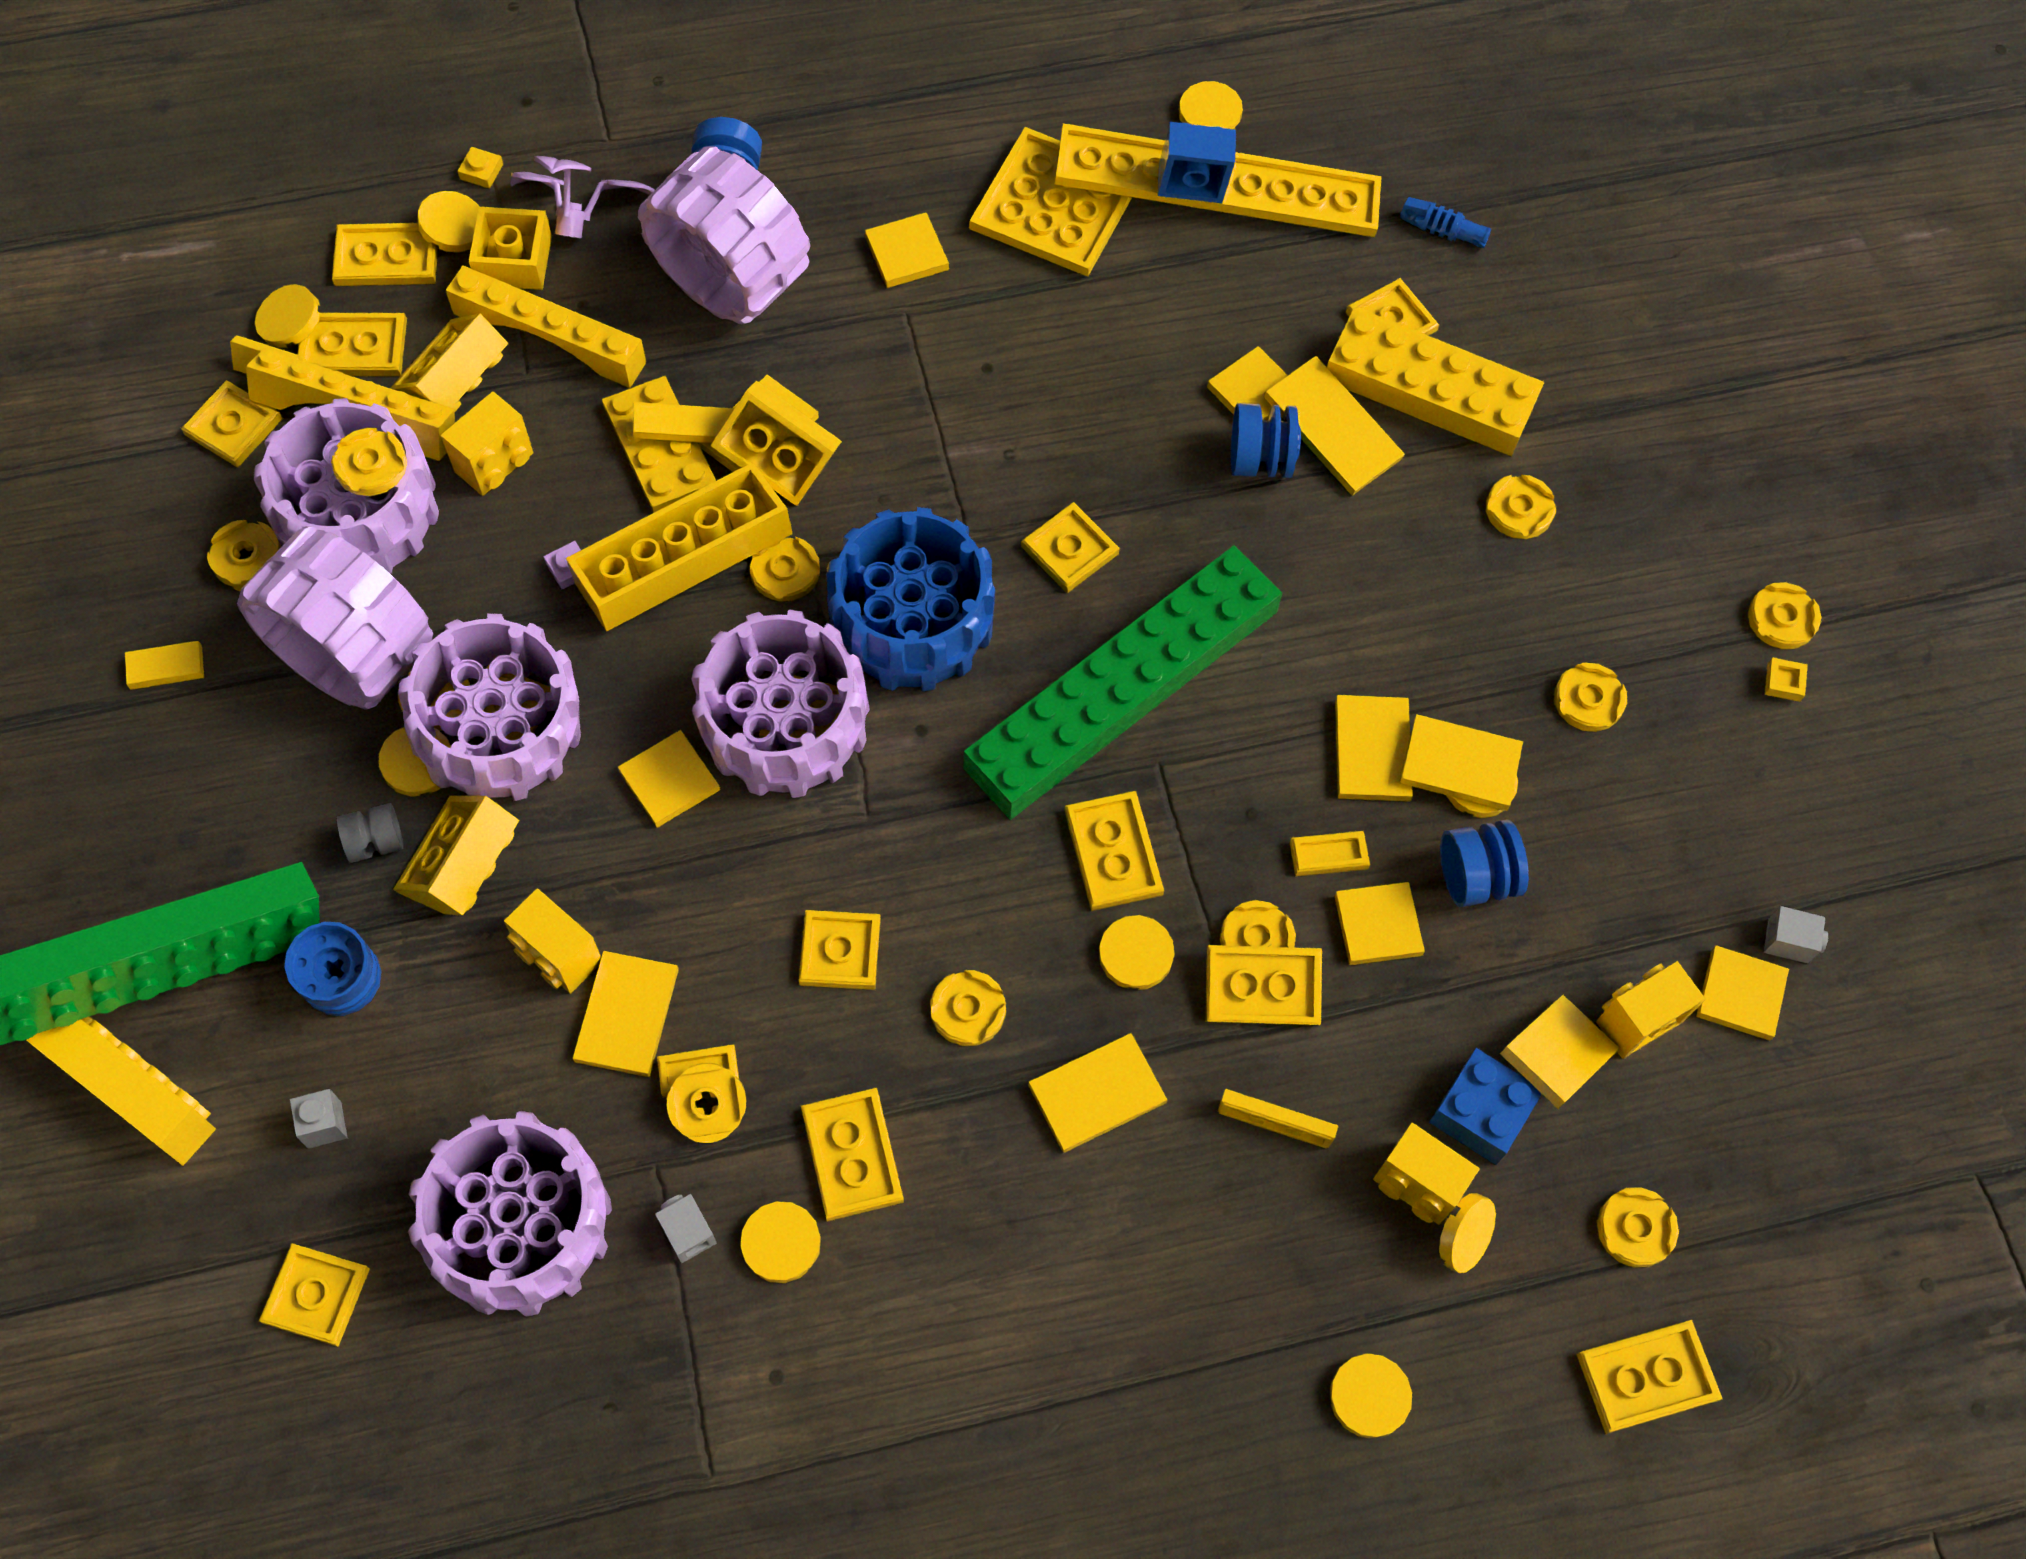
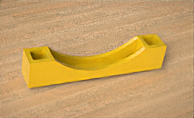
[446,265,646,388]
[246,349,455,461]

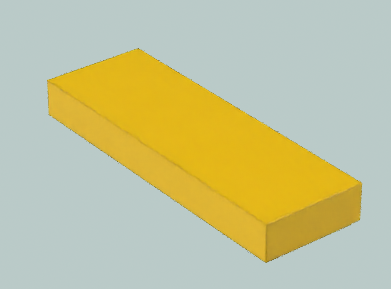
[633,402,735,443]
[1217,1089,1338,1149]

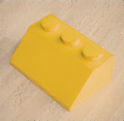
[390,313,508,411]
[711,381,842,506]
[393,796,519,916]

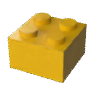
[469,207,552,290]
[441,391,534,496]
[504,888,601,994]
[1596,961,1706,1059]
[1373,1123,1480,1225]

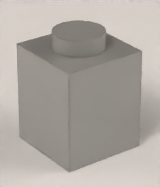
[1764,906,1828,964]
[290,1089,348,1149]
[655,1194,717,1264]

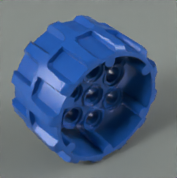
[826,507,995,691]

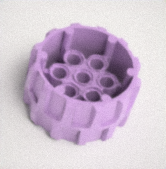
[638,146,811,324]
[254,398,439,573]
[237,526,433,710]
[691,610,870,798]
[398,614,581,801]
[408,1111,612,1316]

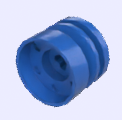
[691,117,762,170]
[1231,403,1301,478]
[1440,820,1529,907]
[284,922,382,1016]

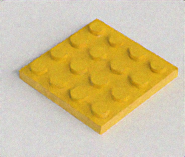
[969,127,1132,277]

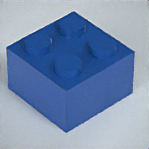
[1158,122,1236,203]
[1429,1048,1542,1165]

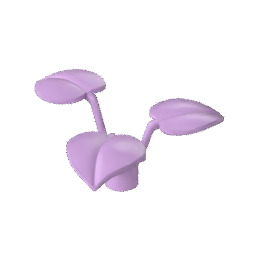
[510,156,655,238]

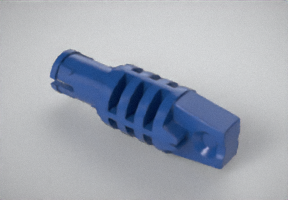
[1400,197,1492,249]

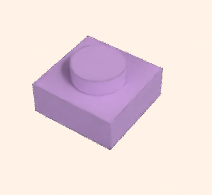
[543,541,581,589]

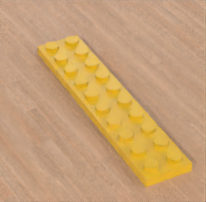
[1054,123,1381,237]

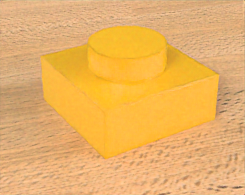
[458,147,503,189]
[1765,657,1808,702]

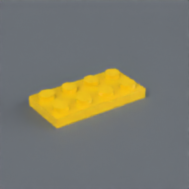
[602,376,716,513]

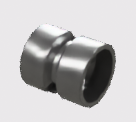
[337,803,403,863]

